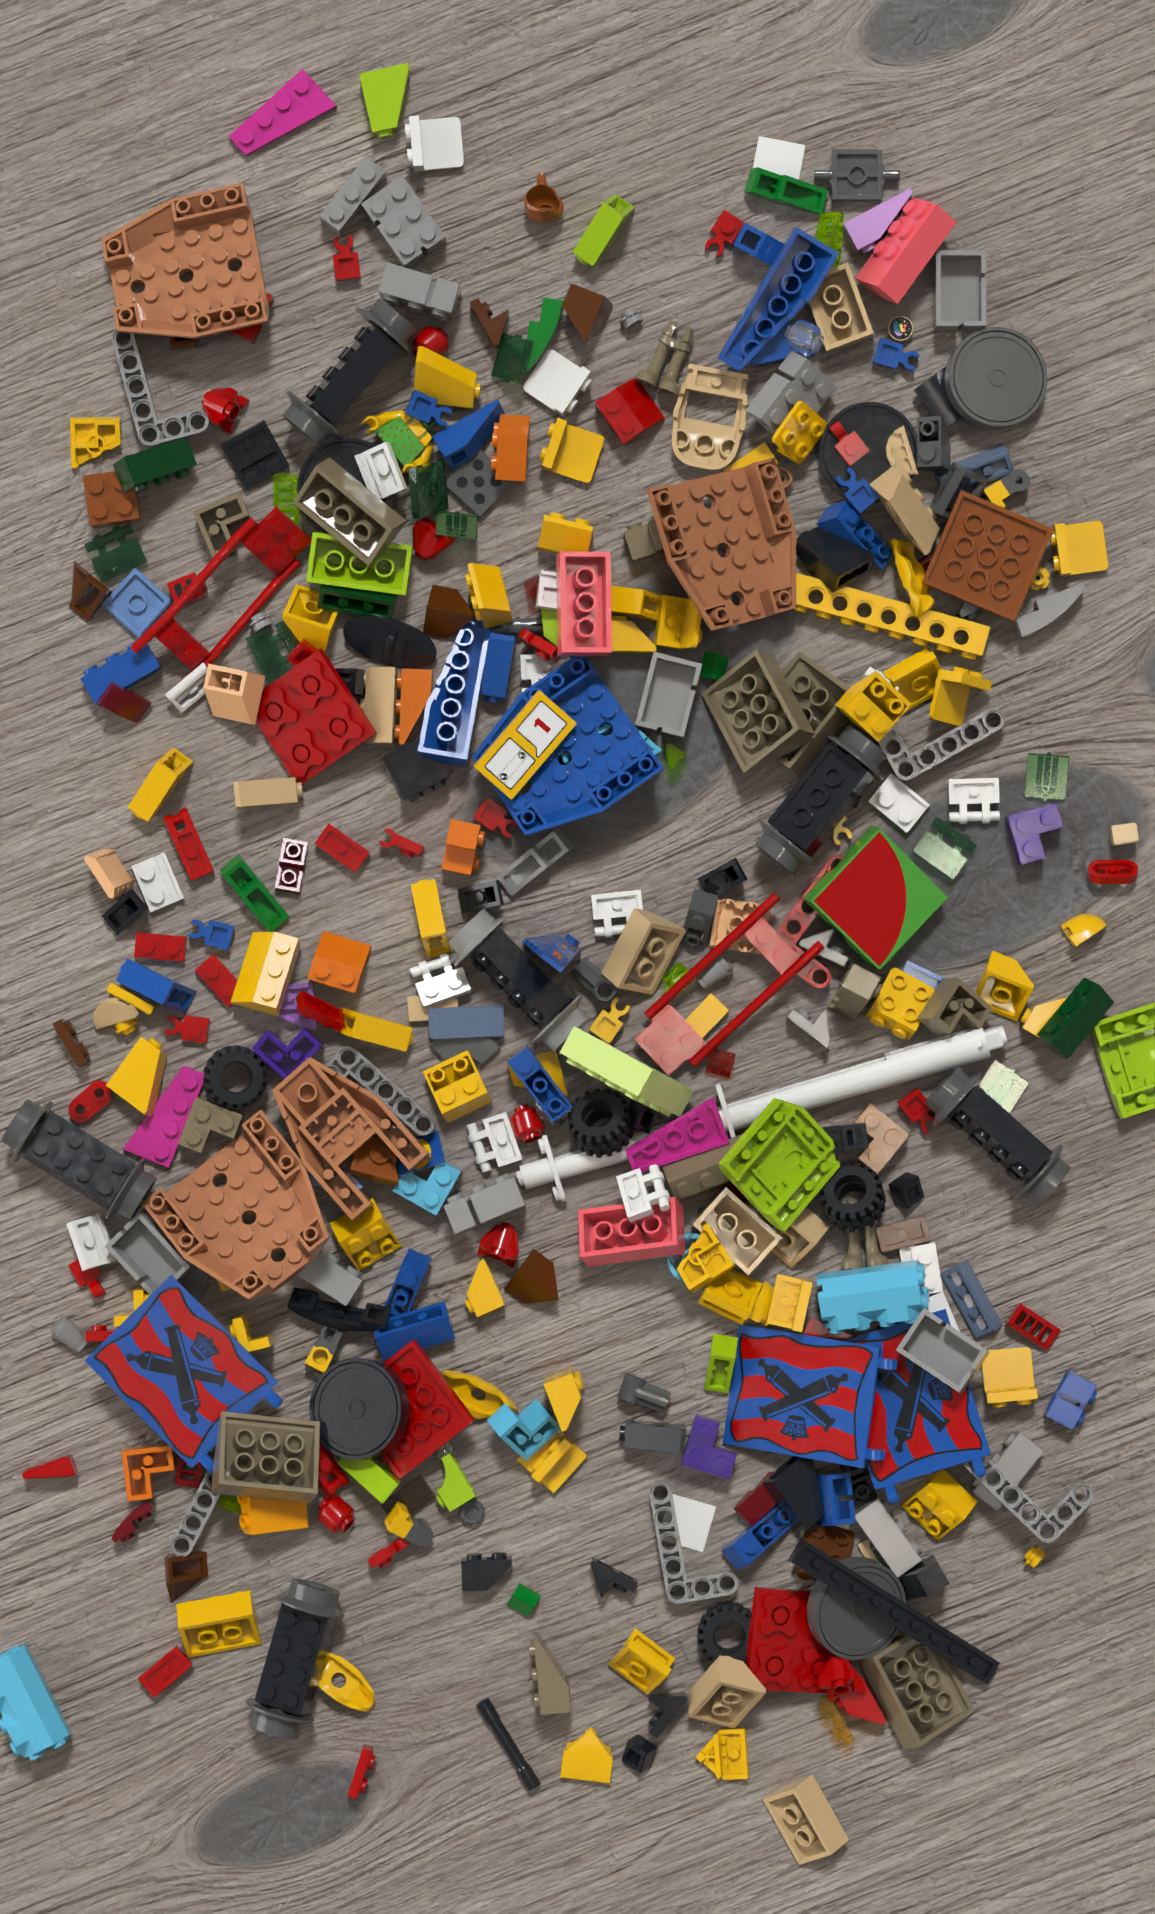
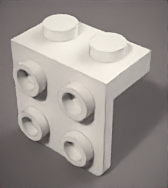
[405,115,464,172]
[523,349,592,417]

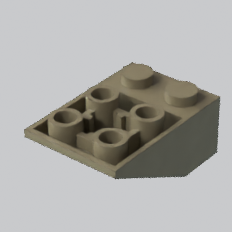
[529,1632,571,1715]

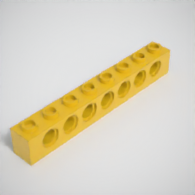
[792,573,990,660]

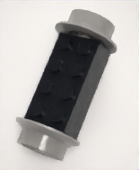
[448,909,589,1052]

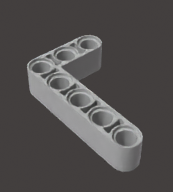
[112,329,211,448]
[875,709,1005,781]
[326,1046,435,1136]
[962,1456,1094,1543]
[170,1471,221,1557]
[649,1479,738,1604]

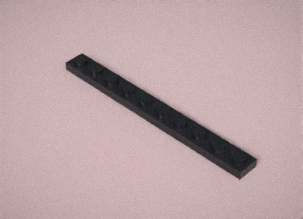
[788,1538,1000,1685]

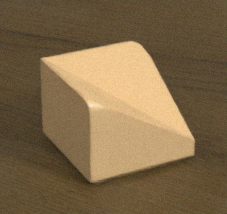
[1109,823,1139,846]

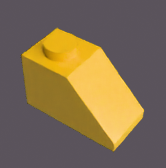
[611,616,656,653]
[1020,997,1067,1039]
[465,1258,505,1317]

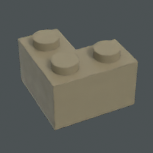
[193,492,251,558]
[623,515,665,563]
[917,978,993,1034]
[178,1097,245,1153]

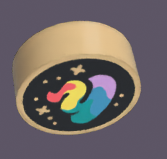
[888,316,913,342]

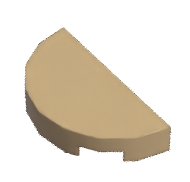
[886,426,918,476]
[93,998,139,1029]

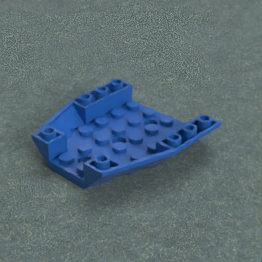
[472,656,664,836]

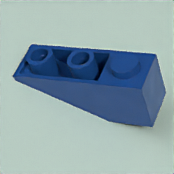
[733,223,784,266]
[432,399,505,471]
[817,500,893,570]
[507,1045,573,1122]
[385,1248,432,1317]
[721,1504,792,1570]

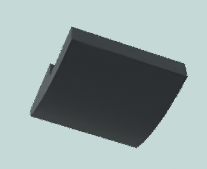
[914,367,962,429]
[221,419,290,490]

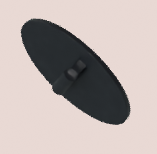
[343,615,437,669]

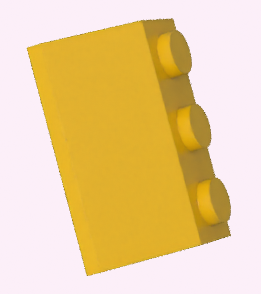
[231,932,301,1016]
[544,1367,584,1432]
[176,1590,262,1658]

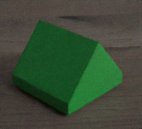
[699,652,729,681]
[506,1583,541,1617]

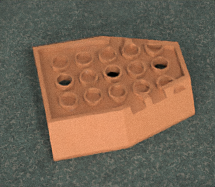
[101,183,269,339]
[646,457,796,631]
[141,1110,329,1301]

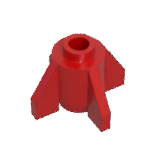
[202,387,249,434]
[413,515,457,561]
[477,1222,519,1268]
[817,1656,866,1702]

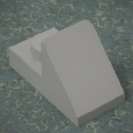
[798,928,848,967]
[786,1009,830,1048]

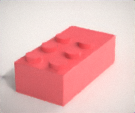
[855,197,957,304]
[556,551,612,656]
[578,1197,685,1267]

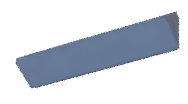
[934,444,1014,496]
[428,1005,504,1039]
[940,1259,1002,1339]

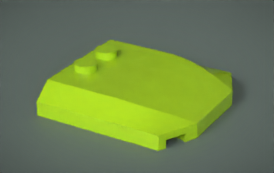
[1091,1002,1155,1119]
[718,1098,840,1232]

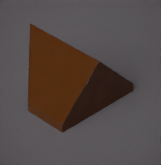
[561,284,613,342]
[69,561,112,622]
[423,585,476,639]
[504,1248,559,1304]
[165,1551,208,1603]

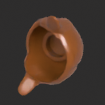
[524,173,564,224]

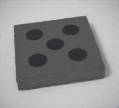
[444,449,514,518]

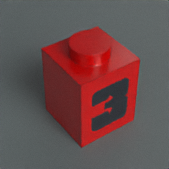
[167,572,208,606]

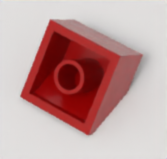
[595,378,665,447]

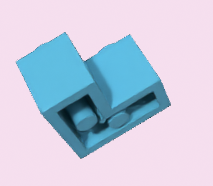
[393,1161,462,1215]
[487,1398,561,1461]

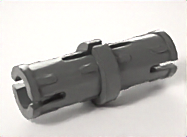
[493,617,543,636]

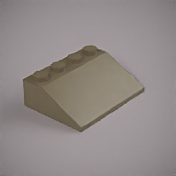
[701,649,815,774]
[776,651,850,779]
[212,1411,320,1503]
[858,1634,975,1749]

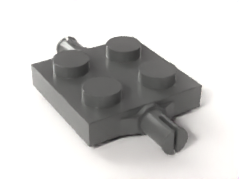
[814,149,900,201]

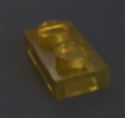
[818,1694,855,1746]

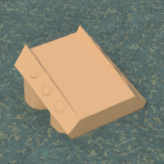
[84,849,136,901]
[710,898,771,954]

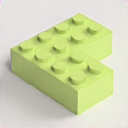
[560,1026,694,1117]

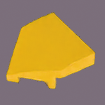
[560,1727,613,1783]
[695,1727,750,1780]

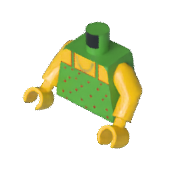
[361,410,435,483]

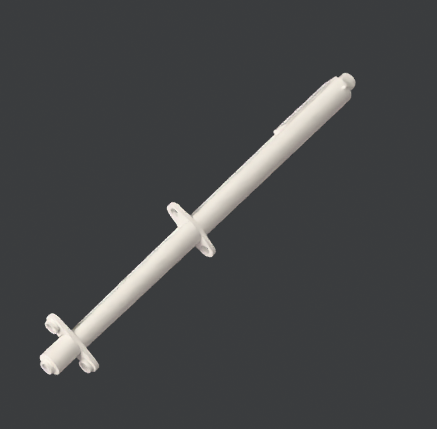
[516,1026,1008,1202]

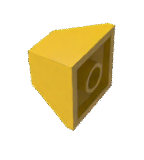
[282,584,340,652]
[975,950,1034,1022]

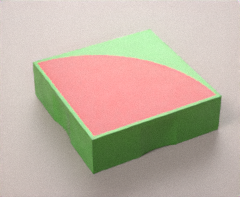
[802,826,948,970]

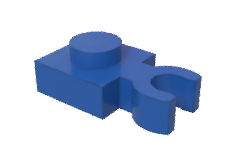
[872,338,919,371]
[404,390,452,427]
[836,468,880,515]
[188,920,235,950]

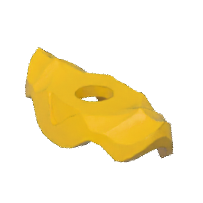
[888,539,935,617]
[441,1370,518,1419]
[318,1652,375,1712]

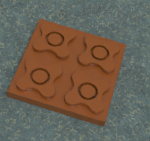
[921,490,1054,622]

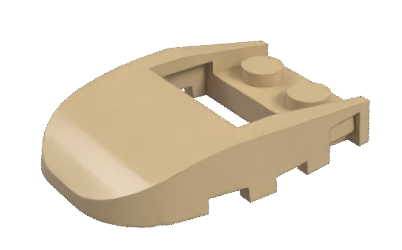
[672,364,748,470]

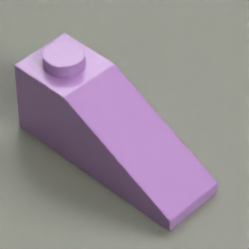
[842,188,913,254]

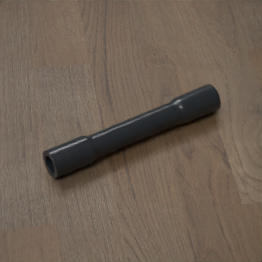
[476,1697,541,1791]

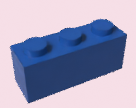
[80,641,163,706]
[374,1301,455,1360]

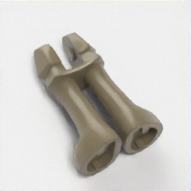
[635,321,693,397]
[841,1198,889,1269]

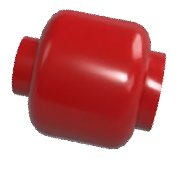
[412,326,449,357]
[509,1104,545,1144]
[318,1496,355,1534]

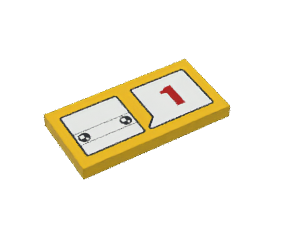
[473,690,577,800]

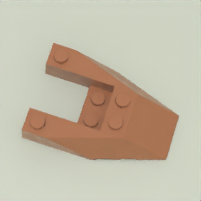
[272,1057,431,1221]

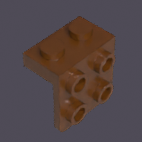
[791,1521,855,1581]

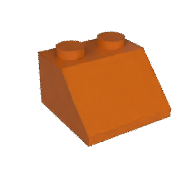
[307,931,371,993]

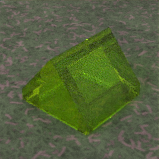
[665,743,687,770]
[662,961,688,988]
[217,1494,242,1515]

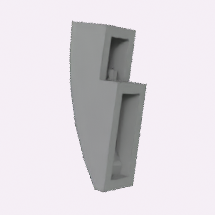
[1014,583,1085,639]
[497,827,575,896]

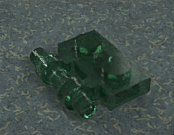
[84,523,148,583]
[245,621,296,684]
[912,816,977,880]

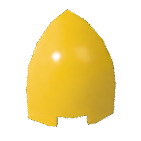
[1060,914,1107,947]
[749,1281,774,1327]

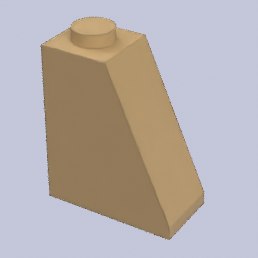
[233,777,303,809]

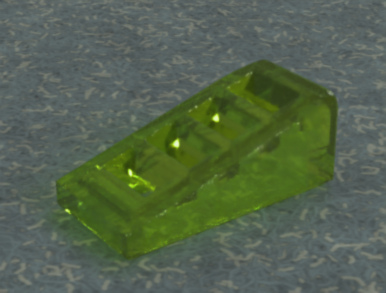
[815,212,844,266]
[273,473,299,526]

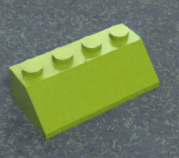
[306,532,413,596]

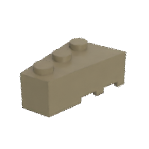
[827,964,882,1022]

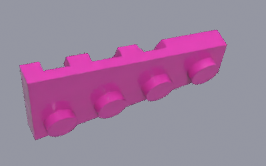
[229,69,337,157]
[123,1065,204,1168]
[626,1096,730,1172]

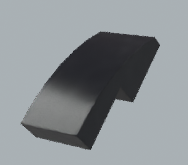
[839,1464,877,1505]

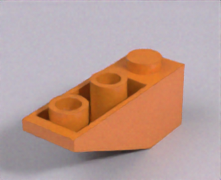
[394,669,433,745]

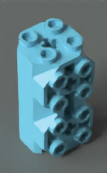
[817,1260,930,1334]
[0,1642,71,1761]

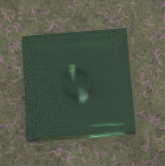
[409,459,449,519]

